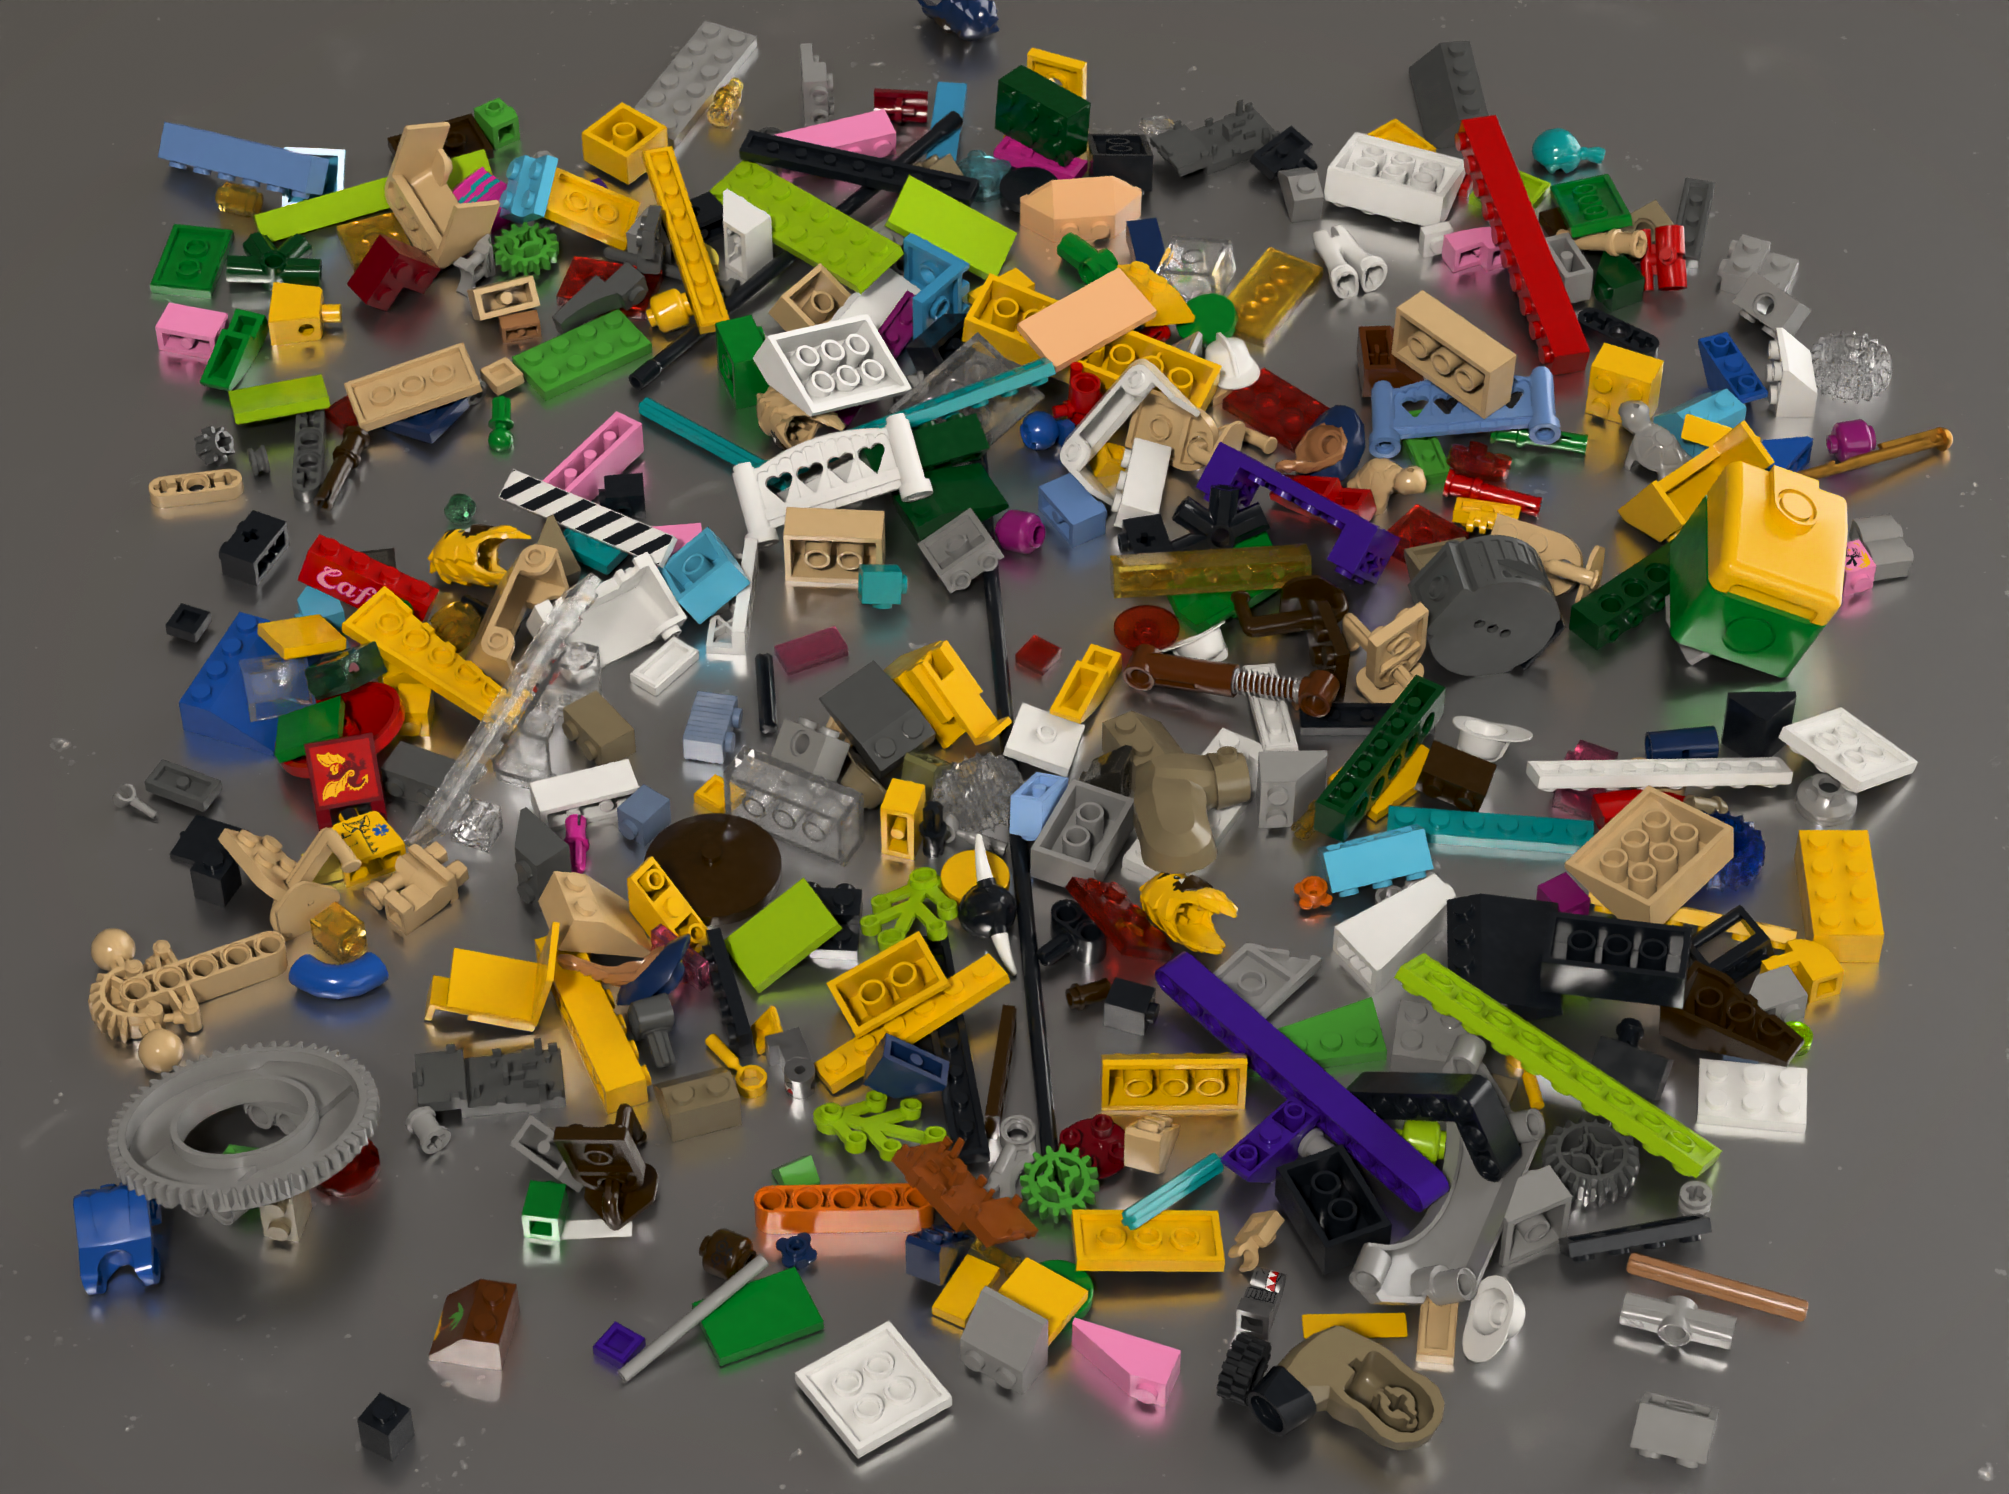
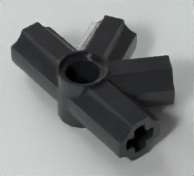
[1170,484,1270,569]

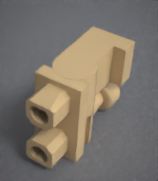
[364,841,469,936]

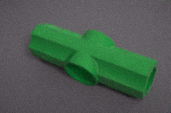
[1057,232,1118,285]

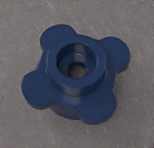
[776,1232,817,1270]

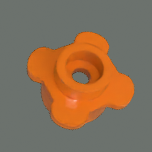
[1294,876,1333,910]

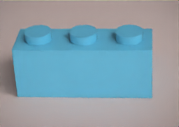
[1317,824,1434,897]

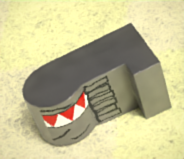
[765,1027,816,1100]
[1236,1266,1286,1340]

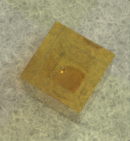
[310,901,367,964]

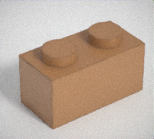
[498,310,541,343]

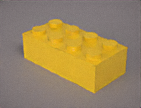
[1794,830,1884,963]

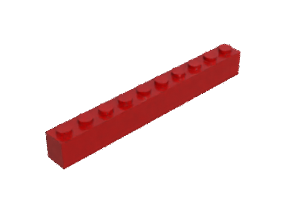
[1455,115,1590,376]

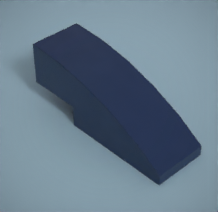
[1126,218,1172,286]

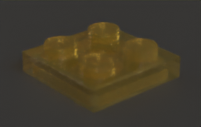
[336,212,411,272]

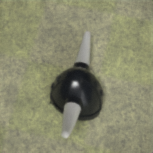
[958,834,1018,976]

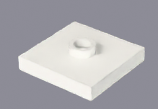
[1003,703,1085,777]

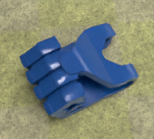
[73,1183,162,1295]

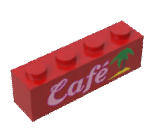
[298,534,439,623]

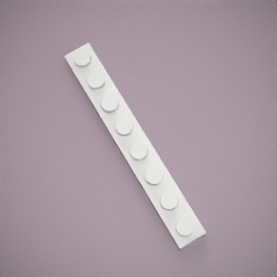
[1526,757,1793,792]

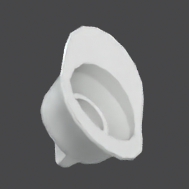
[1205,332,1260,390]
[1158,620,1229,662]
[1452,716,1533,762]
[1462,1275,1525,1363]

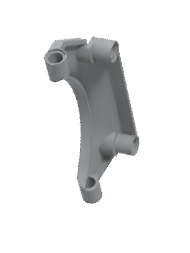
[1349,1033,1545,1306]

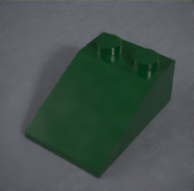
[890,463,1009,543]

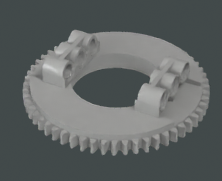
[107,1041,381,1226]

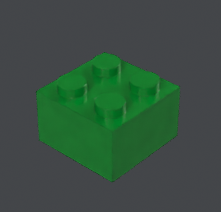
[715,315,770,410]

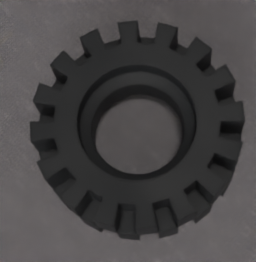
[1216,1332,1272,1407]

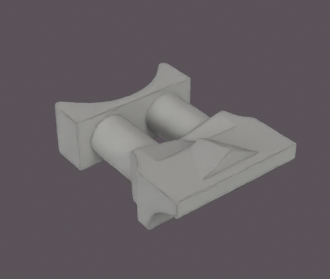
[453,234,495,297]

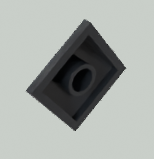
[1721,691,1797,758]

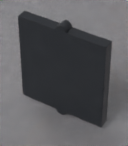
[170,814,250,865]

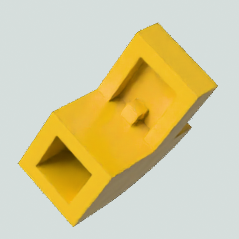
[1760,939,1844,1004]

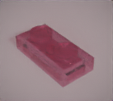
[651,924,710,992]

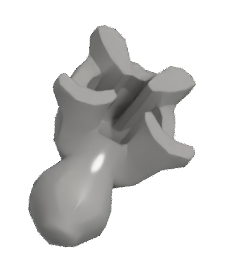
[1618,400,1692,481]

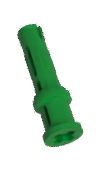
[1490,428,1588,455]

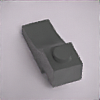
[552,261,649,334]

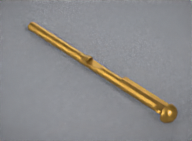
[1796,427,1953,480]

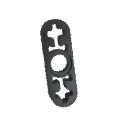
[1578,308,1659,358]

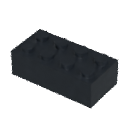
[1540,911,1692,1008]

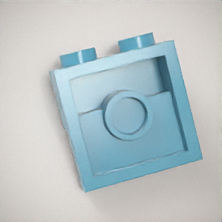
[499,155,559,224]

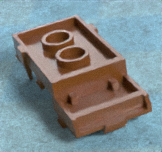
[891,1136,1039,1248]

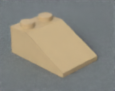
[769,263,851,332]
[538,871,652,958]

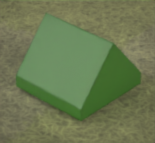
[771,1155,820,1185]

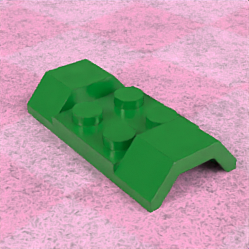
[1166,531,1307,634]

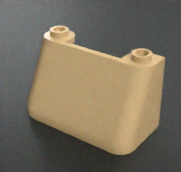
[464,544,570,699]

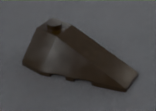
[1659,960,1804,1067]

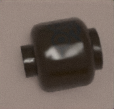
[699,1228,757,1281]

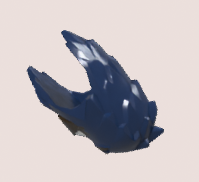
[917,0,1000,42]

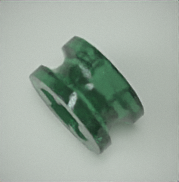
[444,493,477,526]

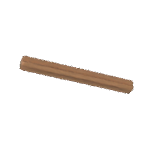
[1626,1252,1809,1322]

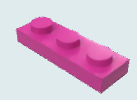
[993,135,1088,180]

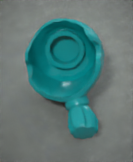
[1532,128,1606,174]

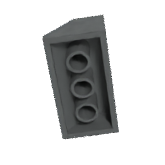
[1409,41,1488,148]

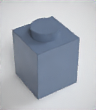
[617,784,671,847]

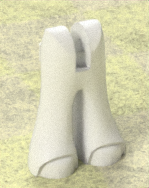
[1312,224,1388,299]

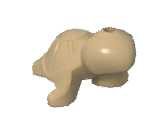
[1347,458,1427,516]

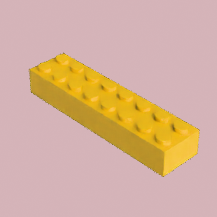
[962,273,1222,411]

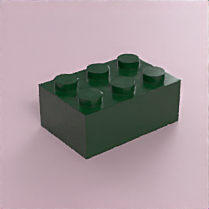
[995,65,1091,167]

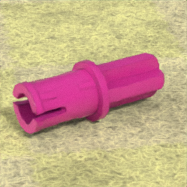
[564,814,589,874]

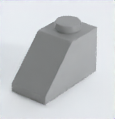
[1277,167,1324,223]

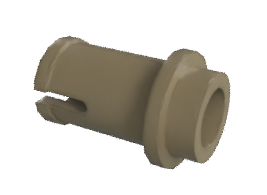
[1683,794,1728,821]

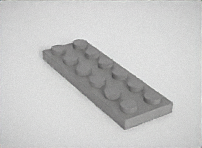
[634,20,757,149]

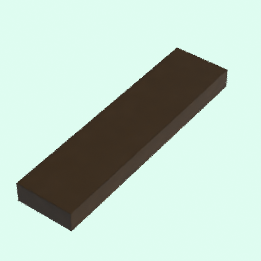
[985,1005,1017,1139]

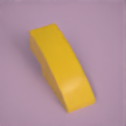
[1050,643,1122,724]

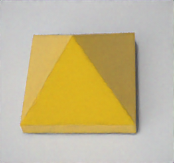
[750,1005,783,1055]

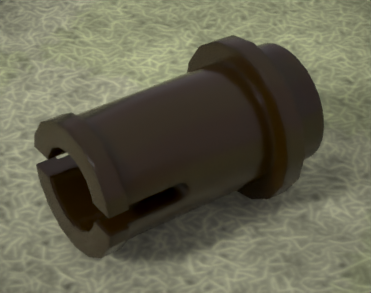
[1065,978,1111,1011]

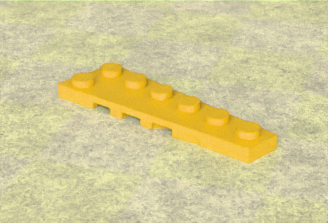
[342,586,521,733]

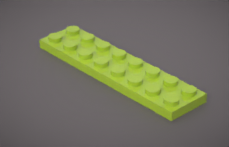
[710,160,904,294]

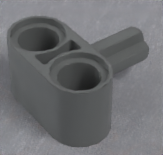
[628,992,676,1068]

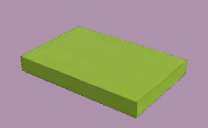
[228,374,330,425]
[724,877,842,994]

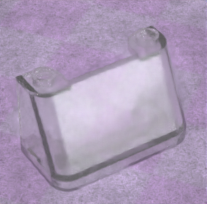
[493,642,603,790]

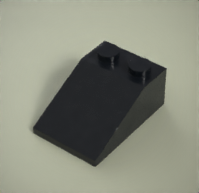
[1086,134,1153,195]

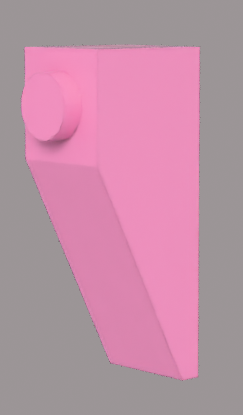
[1072,1318,1181,1407]

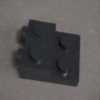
[806,882,863,960]

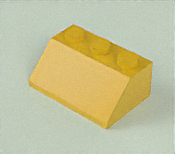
[826,931,950,1039]

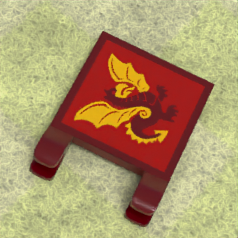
[304,732,388,831]

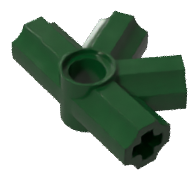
[226,232,322,291]

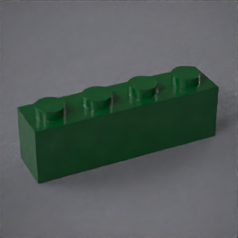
[853,413,990,473]

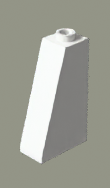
[1333,873,1456,993]

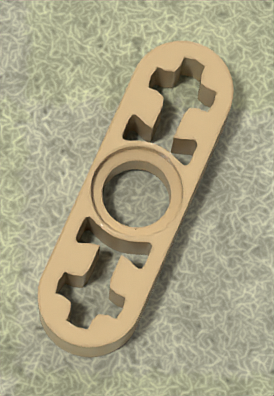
[148,469,244,508]

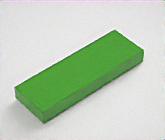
[1401,409,1451,486]

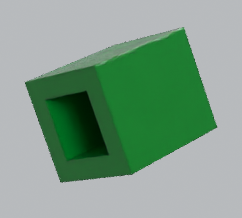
[521,1180,569,1241]

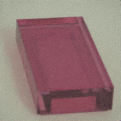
[774,626,849,676]

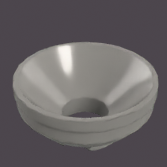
[1795,773,1858,826]

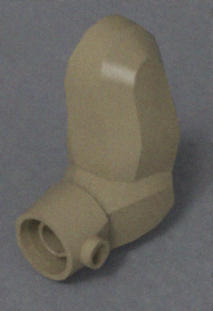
[1133,746,1251,874]

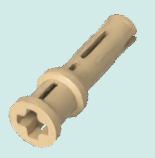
[1556,229,1647,258]

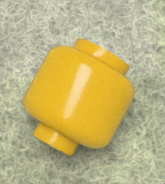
[646,288,694,334]

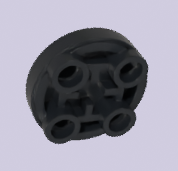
[999,167,1058,213]

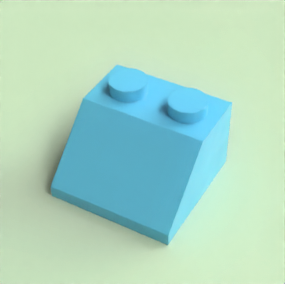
[1653,389,1747,458]

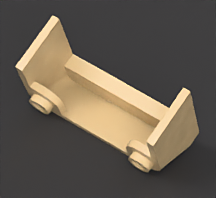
[385,122,500,269]

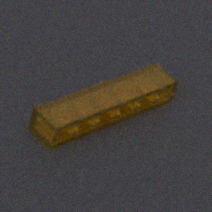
[1110,544,1312,598]

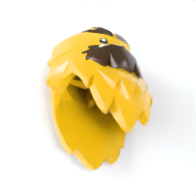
[427,524,532,588]
[1139,872,1238,954]

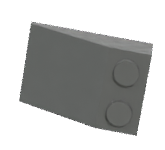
[819,660,936,780]

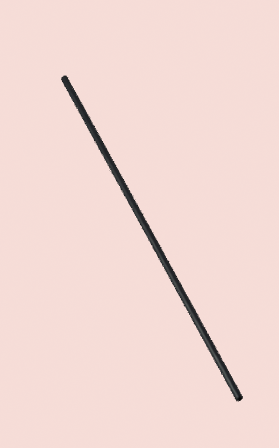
[961,349,1059,1177]

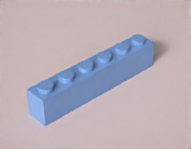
[158,122,329,199]

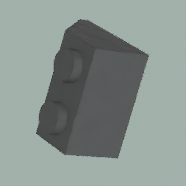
[515,807,572,912]

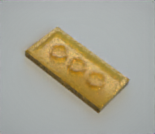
[1227,247,1324,348]

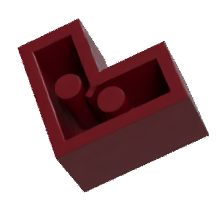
[347,234,441,312]

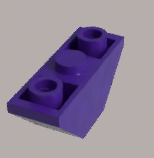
[1220,1095,1320,1183]

